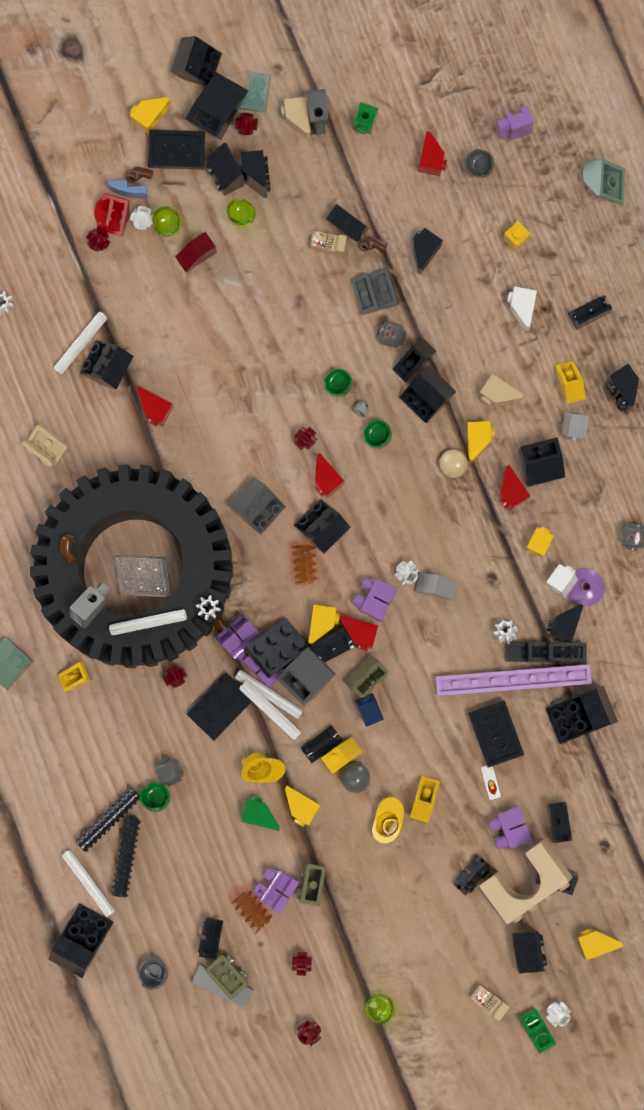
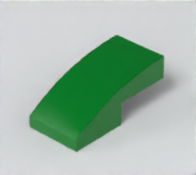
[519,1008,557,1054]

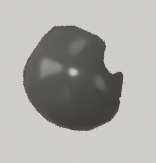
[465,149,495,178]
[340,762,370,793]
[138,958,168,990]

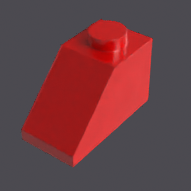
[418,131,447,176]
[137,386,174,427]
[314,453,345,499]
[499,465,530,511]
[340,615,379,651]

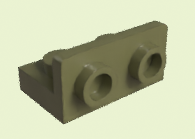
[205,954,249,1000]

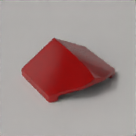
[94,193,130,236]

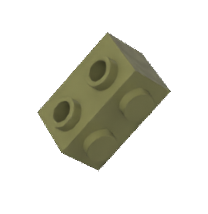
[297,864,326,906]

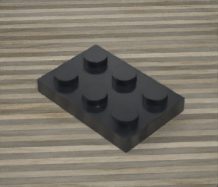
[148,130,206,170]
[244,618,311,679]
[186,672,252,741]
[468,700,524,768]

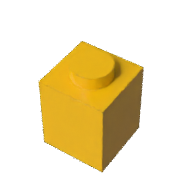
[503,221,531,252]
[525,527,554,558]

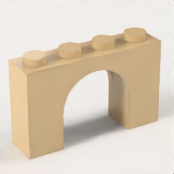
[479,839,573,924]

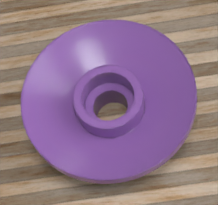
[568,569,605,607]

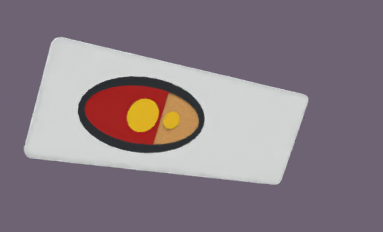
[481,766,501,800]

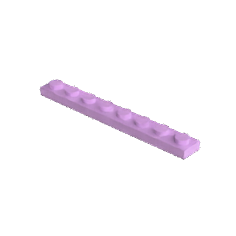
[435,665,592,696]

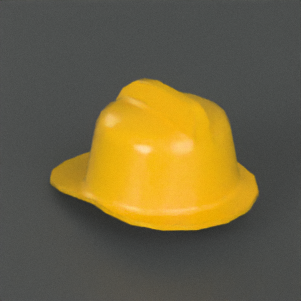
[241,753,285,783]
[372,797,404,844]

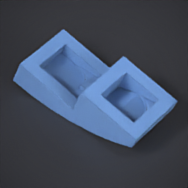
[108,180,148,199]

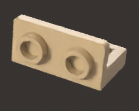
[22,423,70,467]

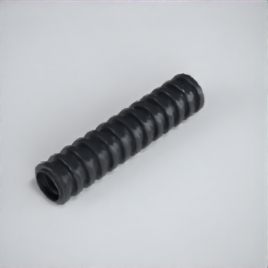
[75,787,140,852]
[111,818,141,898]

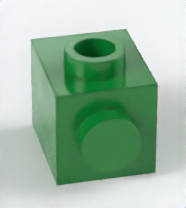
[353,102,378,134]

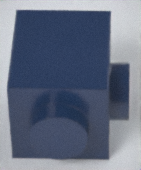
[355,693,384,727]

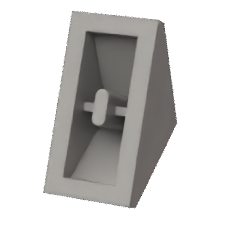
[415,573,457,601]

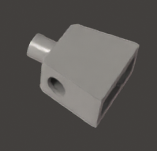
[69,583,110,629]

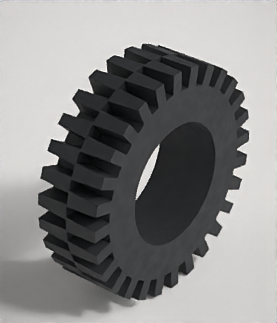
[30,464,233,668]

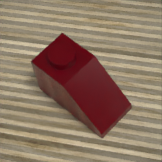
[175,231,217,273]

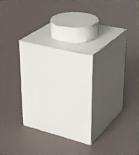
[546,564,578,598]

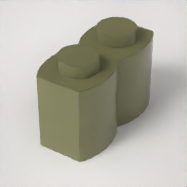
[345,656,389,698]

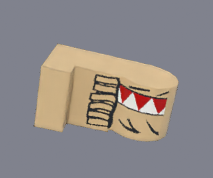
[310,232,347,257]
[470,985,510,1022]

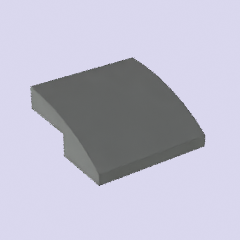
[350,268,399,315]

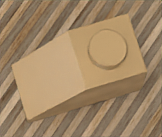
[281,97,310,139]
[479,374,524,407]

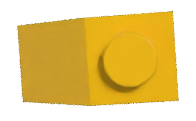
[130,97,171,134]
[555,361,586,404]
[466,421,495,463]
[309,605,340,645]
[321,737,363,775]
[409,776,440,823]
[285,786,321,827]
[576,928,624,960]

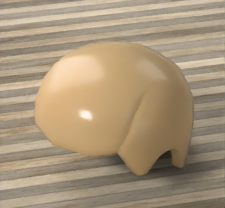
[439,449,469,478]

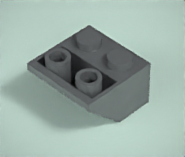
[228,477,286,535]
[277,647,336,706]

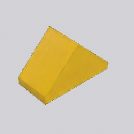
[57,661,92,693]

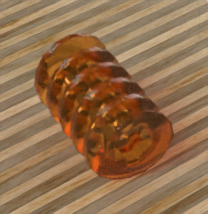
[291,545,319,585]
[230,890,272,934]

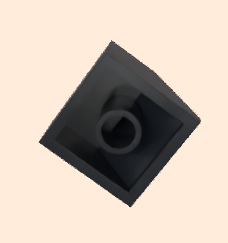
[206,142,244,196]

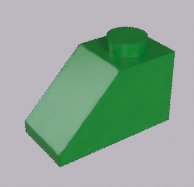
[241,796,280,831]

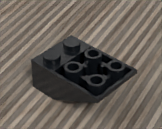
[185,72,249,140]
[545,686,618,744]
[48,903,114,979]

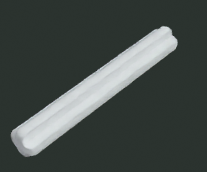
[54,312,107,374]
[109,609,187,635]
[235,670,303,719]
[239,681,301,740]
[62,850,115,917]

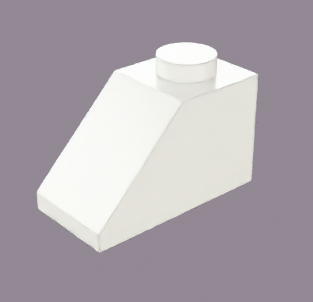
[507,286,537,331]

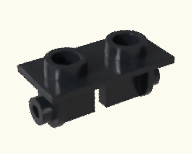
[300,725,343,764]
[453,856,491,896]
[198,917,223,960]

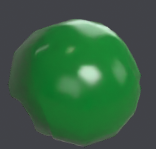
[324,368,353,397]
[363,420,392,449]
[139,783,171,812]

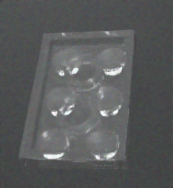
[113,555,170,597]

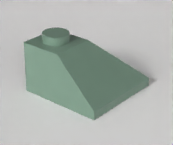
[583,159,625,205]
[0,637,33,691]

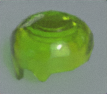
[226,199,256,227]
[152,206,182,237]
[365,994,397,1025]

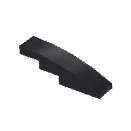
[506,642,587,663]

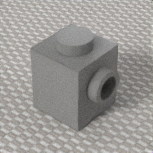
[561,412,589,441]

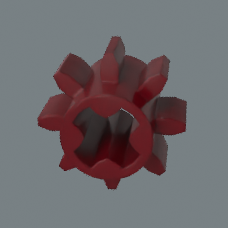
[235,113,258,135]
[86,228,110,252]
[294,427,318,450]
[163,665,187,689]
[292,952,312,976]
[297,1020,321,1046]

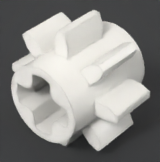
[130,206,155,230]
[0,291,14,316]
[394,560,420,585]
[196,595,221,621]
[494,619,518,645]
[546,1001,571,1027]

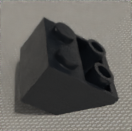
[170,36,222,86]
[241,150,271,198]
[80,340,134,389]
[605,363,639,415]
[399,366,456,423]
[519,437,565,487]
[294,499,351,554]
[512,930,547,974]

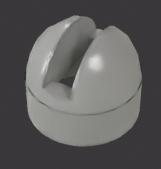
[352,401,369,418]

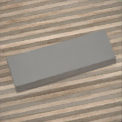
[192,964,253,1008]

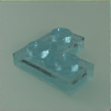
[238,72,271,112]

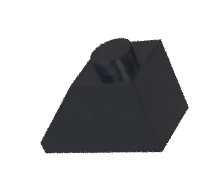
[412,227,443,275]
[393,338,437,383]
[546,604,584,642]

